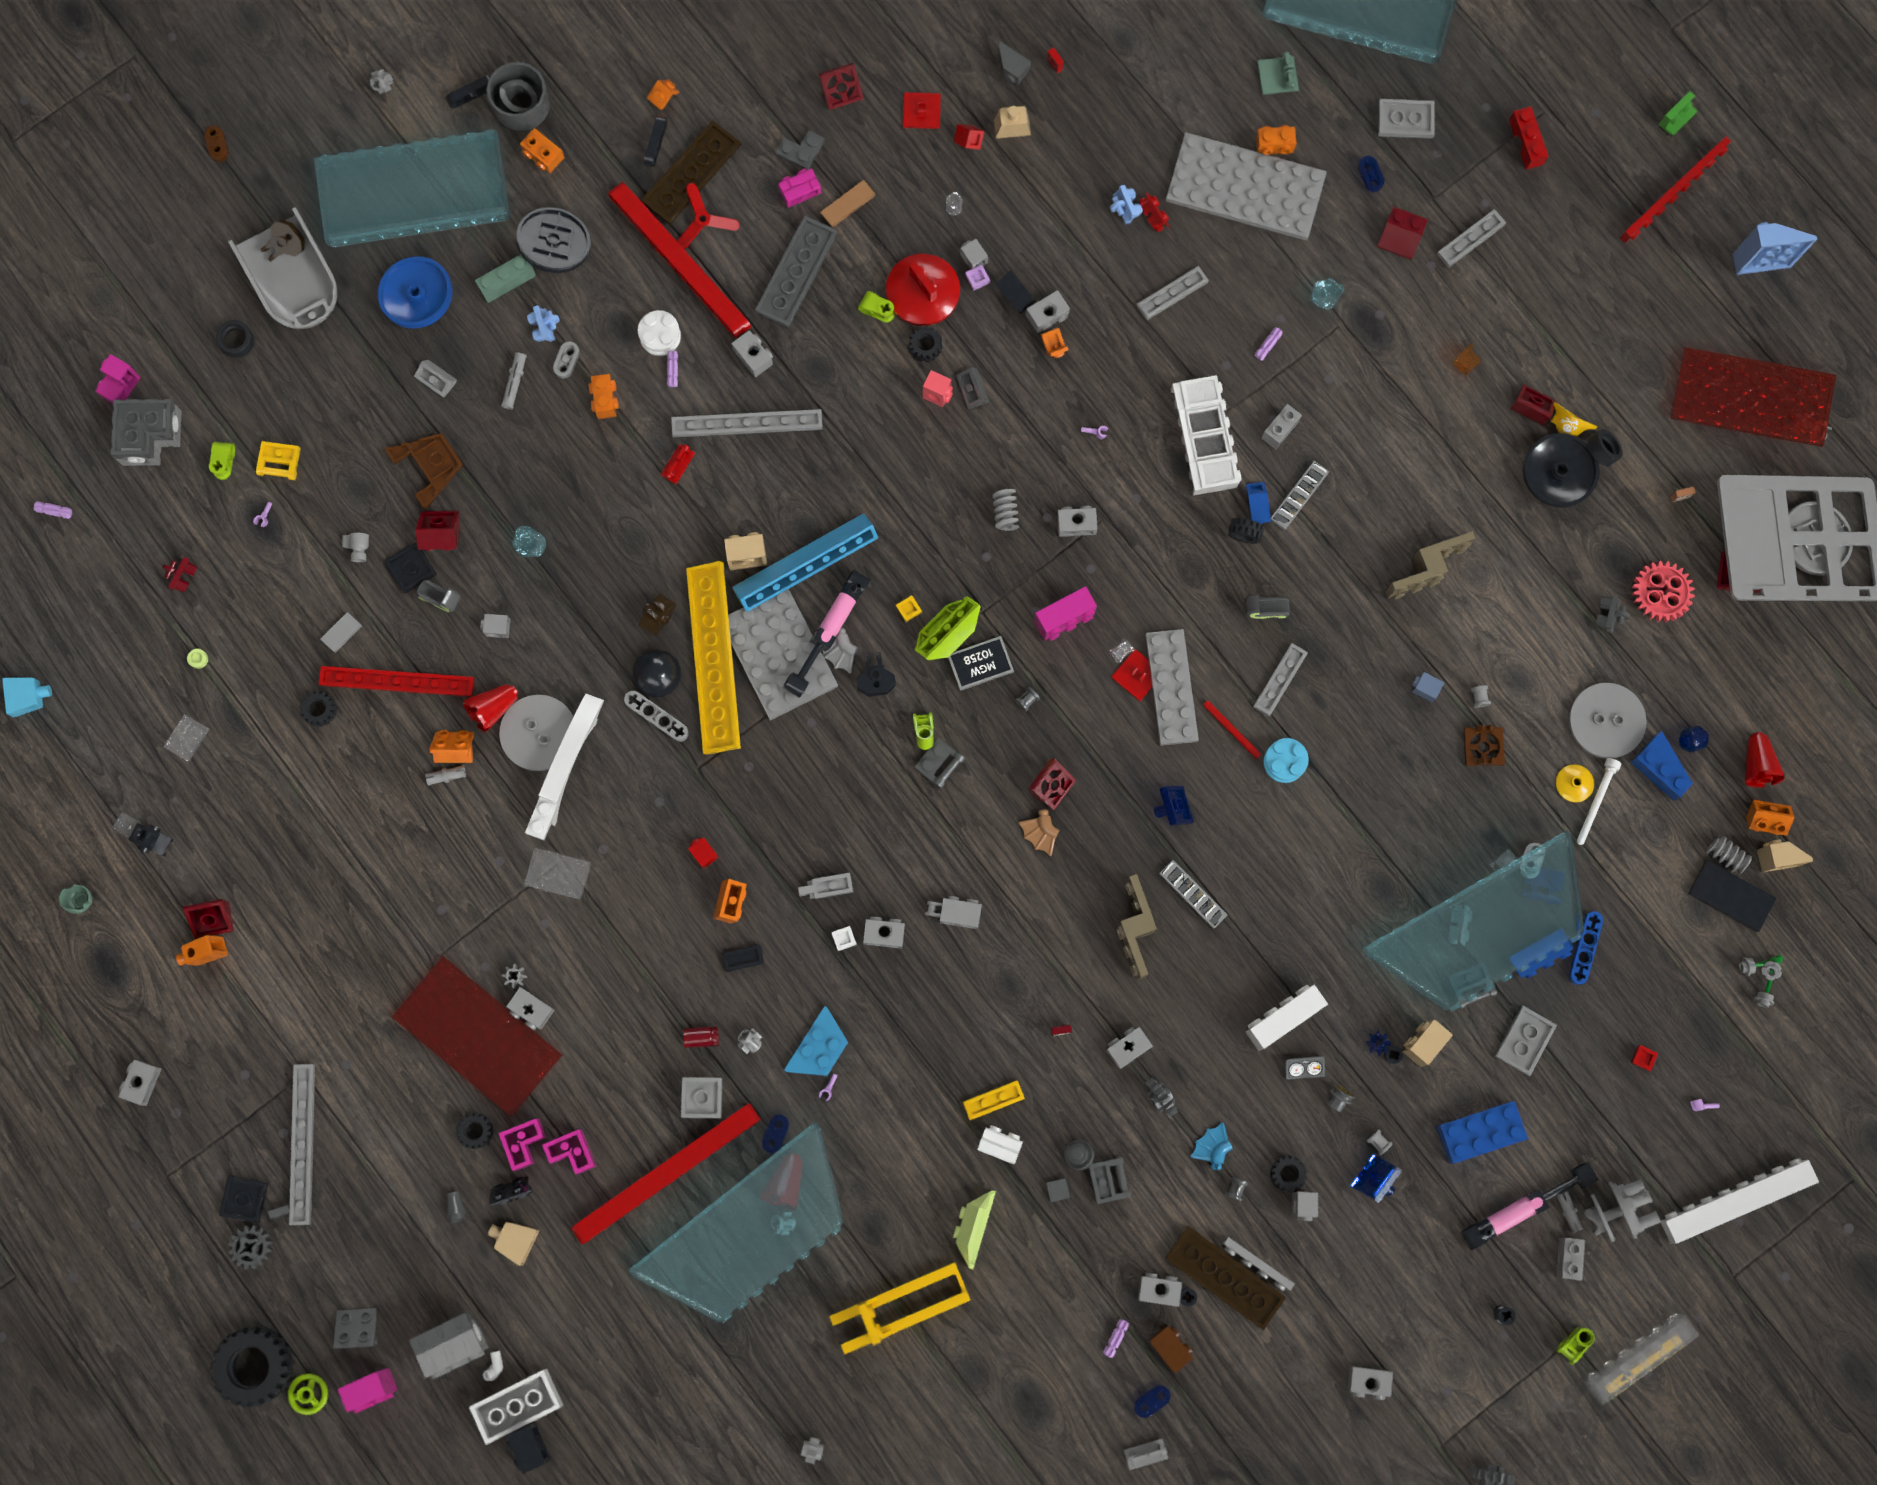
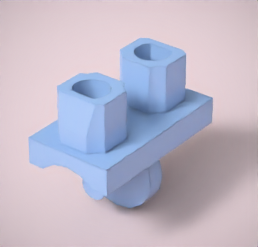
[1110,185,1143,224]
[527,305,560,342]

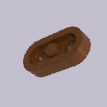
[204,125,229,162]

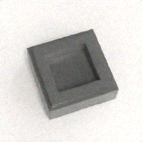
[1046,1178,1070,1202]

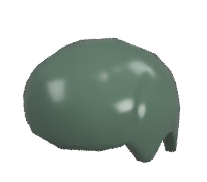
[59,884,93,914]

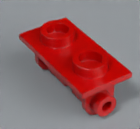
[1139,193,1170,232]
[660,444,696,484]

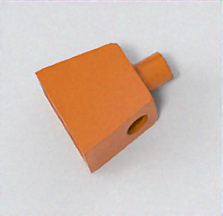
[176,935,228,966]

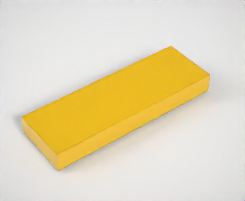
[963,1080,1025,1120]

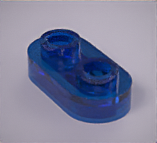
[1358,156,1385,192]
[762,1115,789,1153]
[1134,1385,1171,1418]

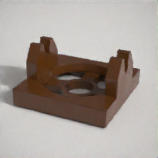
[1464,725,1505,766]

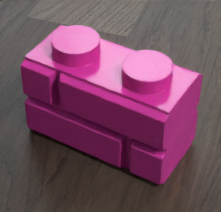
[778,169,821,208]

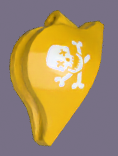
[1551,402,1598,436]

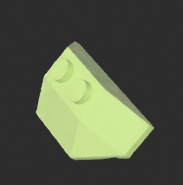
[953,1190,996,1269]

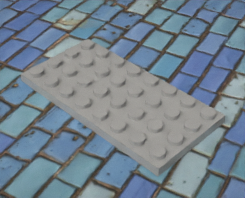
[1166,132,1327,241]

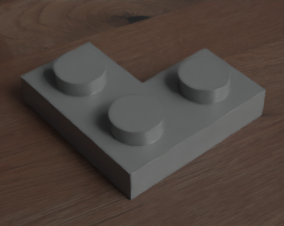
[775,130,825,170]

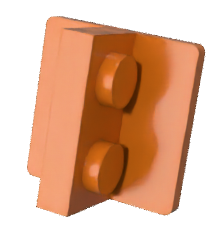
[429,730,474,763]

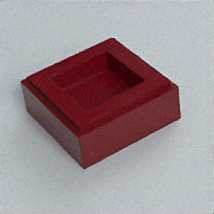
[1051,1025,1072,1036]

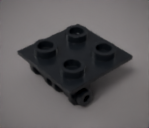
[489,1177,533,1206]

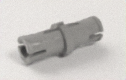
[425,765,466,786]
[1556,1191,1583,1233]

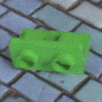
[1659,91,1697,136]

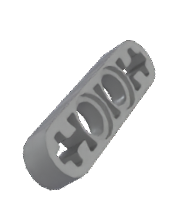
[624,691,689,742]

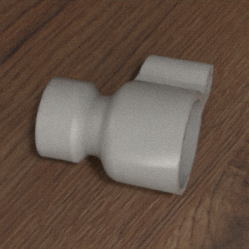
[342,533,369,562]

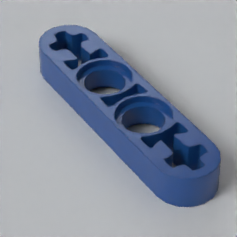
[1569,911,1603,985]

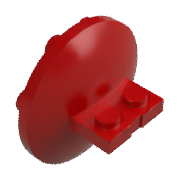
[886,254,960,326]

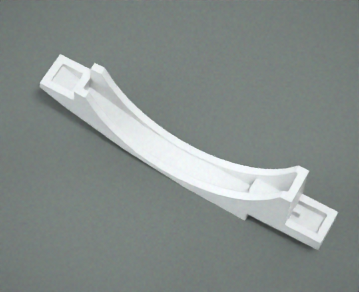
[525,694,604,840]

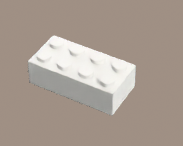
[1245,984,1328,1051]
[469,1368,563,1445]

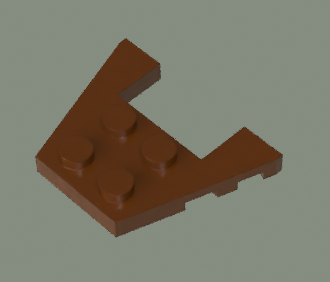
[385,433,463,510]

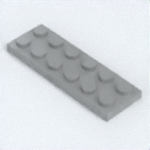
[1145,629,1199,746]

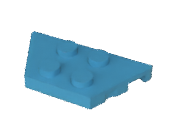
[784,1006,848,1076]

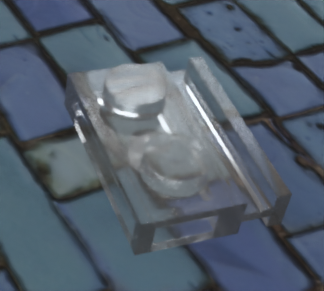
[164,714,210,762]

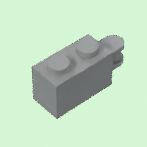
[925,896,982,929]

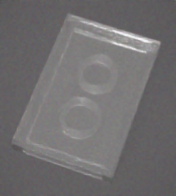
[524,848,591,900]

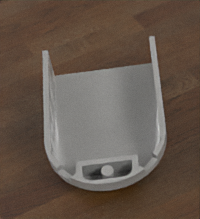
[228,207,337,329]

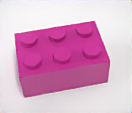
[1034,586,1097,641]
[338,1368,398,1414]

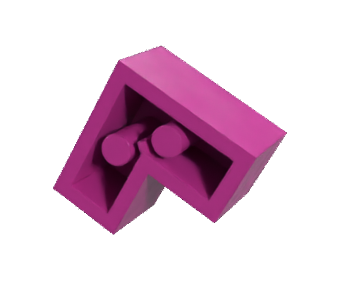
[96,354,141,404]
[499,1119,547,1171]
[542,1129,597,1174]

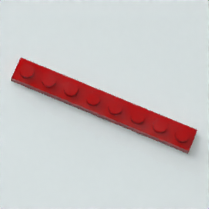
[1620,136,1731,243]
[319,666,475,697]

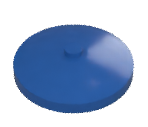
[378,257,453,328]

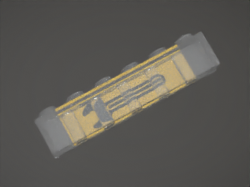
[1584,1314,1700,1405]

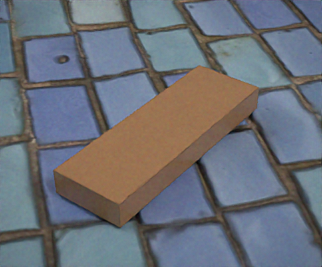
[820,180,875,228]

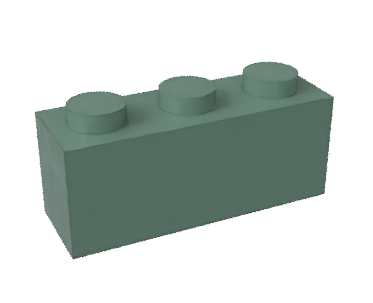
[475,254,536,303]

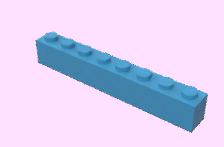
[732,513,878,612]

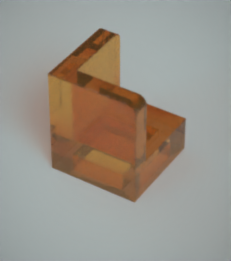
[1453,343,1481,376]

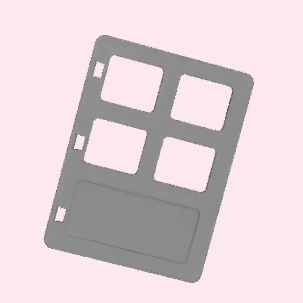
[1717,475,1877,601]

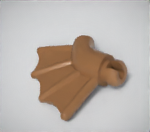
[1019,809,1060,856]

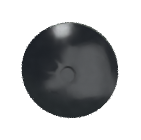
[1523,433,1600,508]

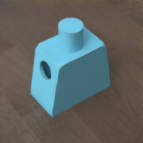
[2,678,52,717]

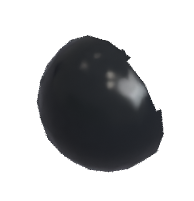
[633,651,681,698]

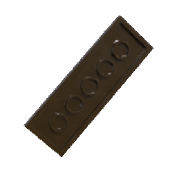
[641,120,741,225]
[1165,1226,1286,1331]

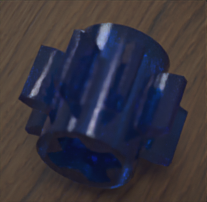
[1366,1030,1391,1056]

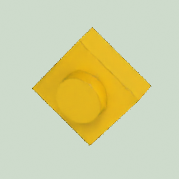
[896,596,922,622]

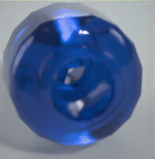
[1679,726,1709,753]

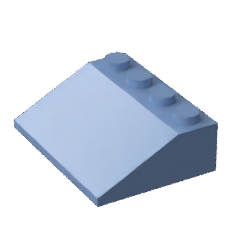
[1733,222,1817,275]

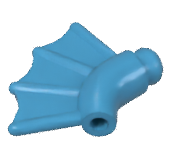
[1191,1122,1233,1170]

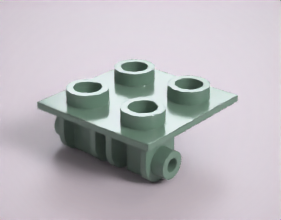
[1258,52,1299,95]

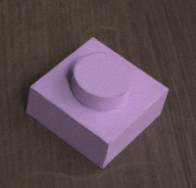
[965,265,990,291]

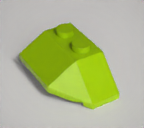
[915,596,981,660]

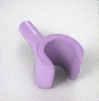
[1081,426,1108,439]
[253,502,272,527]
[819,1074,837,1101]
[1690,1099,1720,1111]

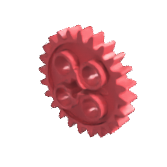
[1631,561,1695,622]

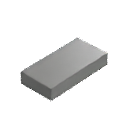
[321,612,362,653]

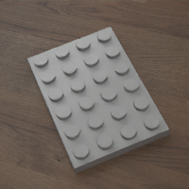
[728,589,838,721]

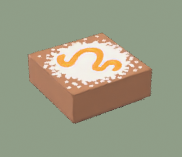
[1670,487,1696,503]

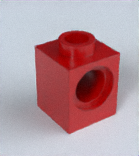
[688,837,719,869]

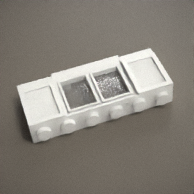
[1171,375,1241,495]

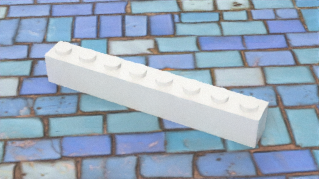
[1661,1158,1819,1244]

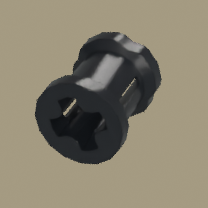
[1494,1306,1516,1325]

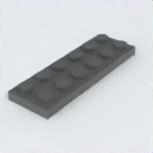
[755,216,838,328]

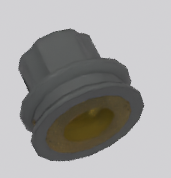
[1327,1083,1355,1112]

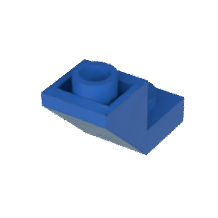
[1246,482,1271,524]

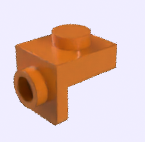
[647,79,679,110]
[1040,327,1068,358]

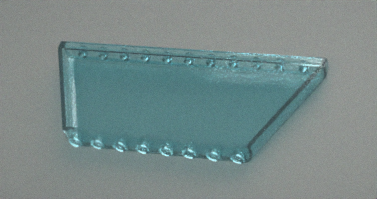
[1362,830,1584,1012]
[628,1121,844,1323]

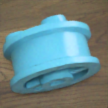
[1263,738,1308,783]

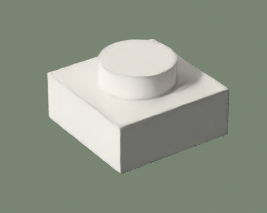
[832,926,856,951]

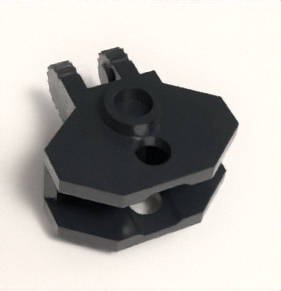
[857,652,896,697]
[128,823,174,857]

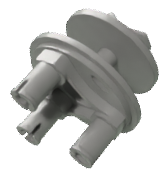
[1584,1179,1661,1242]

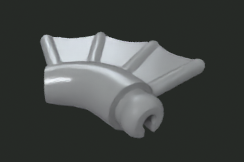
[822,628,858,673]

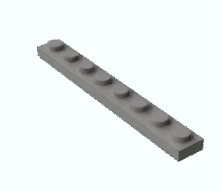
[672,409,823,437]
[289,1064,315,1225]

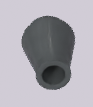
[447,1192,467,1223]

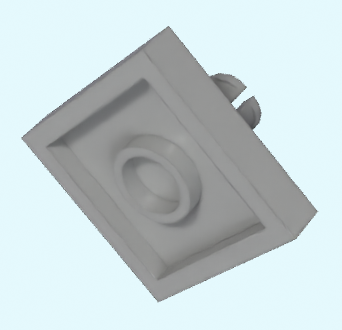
[681,1078,723,1118]

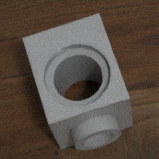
[960,239,988,270]
[480,614,511,638]

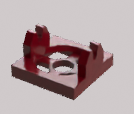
[819,63,864,110]
[1029,757,1077,811]

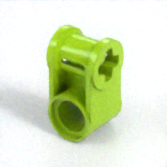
[858,291,895,323]
[209,442,235,480]
[913,712,934,750]
[1556,1327,1595,1365]

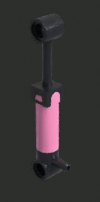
[783,569,870,698]
[1461,1162,1599,1250]

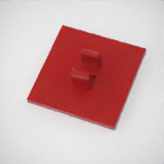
[903,92,941,129]
[1111,649,1152,701]

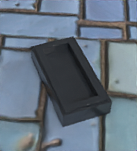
[722,944,764,973]

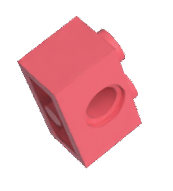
[923,370,953,407]

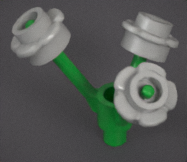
[1739,955,1783,1008]

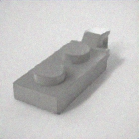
[798,873,853,899]

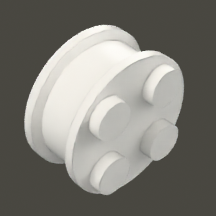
[638,310,681,356]

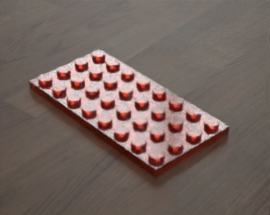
[1671,347,1837,447]
[392,956,563,1117]

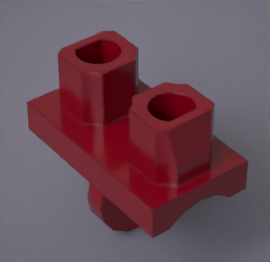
[162,557,197,593]

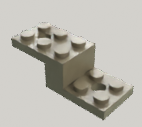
[1385,531,1475,599]
[1116,874,1157,980]

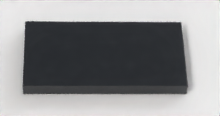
[1688,860,1776,932]

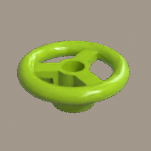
[288,1373,328,1415]

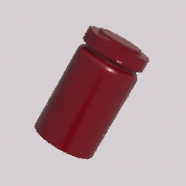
[683,1026,719,1048]

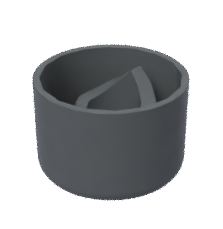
[487,62,550,131]

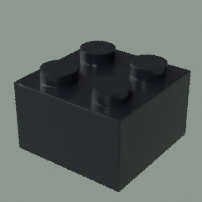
[506,1422,551,1474]

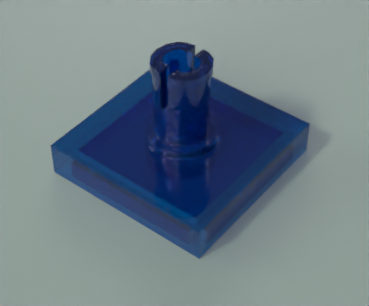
[1154,786,1194,826]
[1350,1154,1402,1203]

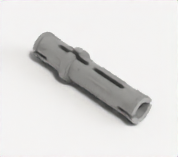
[501,352,527,410]

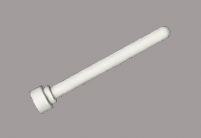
[1577,758,1621,845]

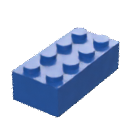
[1436,1101,1528,1164]

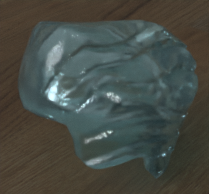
[1311,277,1345,310]
[512,525,546,557]

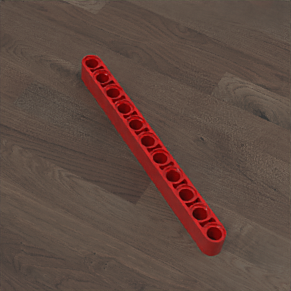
[608,182,751,339]
[571,1103,761,1245]

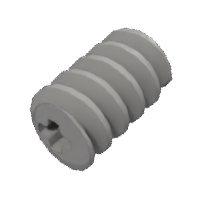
[992,489,1019,531]
[1706,836,1752,875]

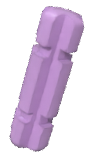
[1255,327,1283,360]
[667,351,678,387]
[33,501,72,519]
[1103,1319,1129,1358]

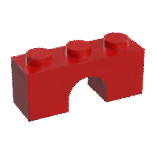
[1509,107,1549,170]

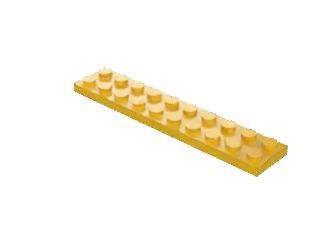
[686,561,741,755]

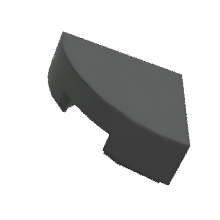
[268,1205,289,1220]

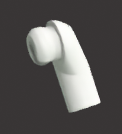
[483,1351,503,1381]

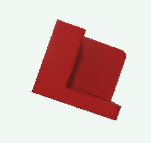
[954,124,984,149]

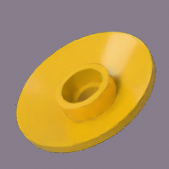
[1556,764,1594,803]

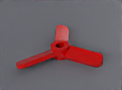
[677,183,740,249]

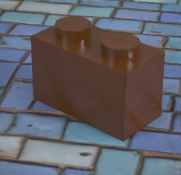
[1148,1325,1194,1373]

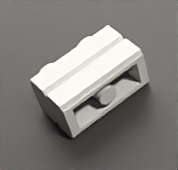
[977,1125,1023,1164]

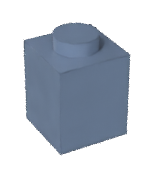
[1412,672,1444,703]

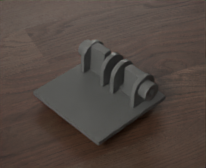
[333,1308,377,1349]

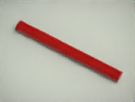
[1203,700,1262,760]

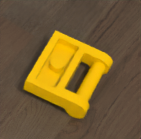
[256,441,301,480]

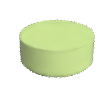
[187,649,208,669]

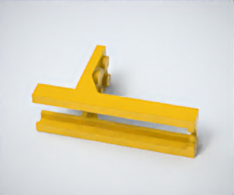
[829,1262,970,1354]

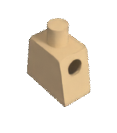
[994,106,1031,138]
[488,1222,540,1266]

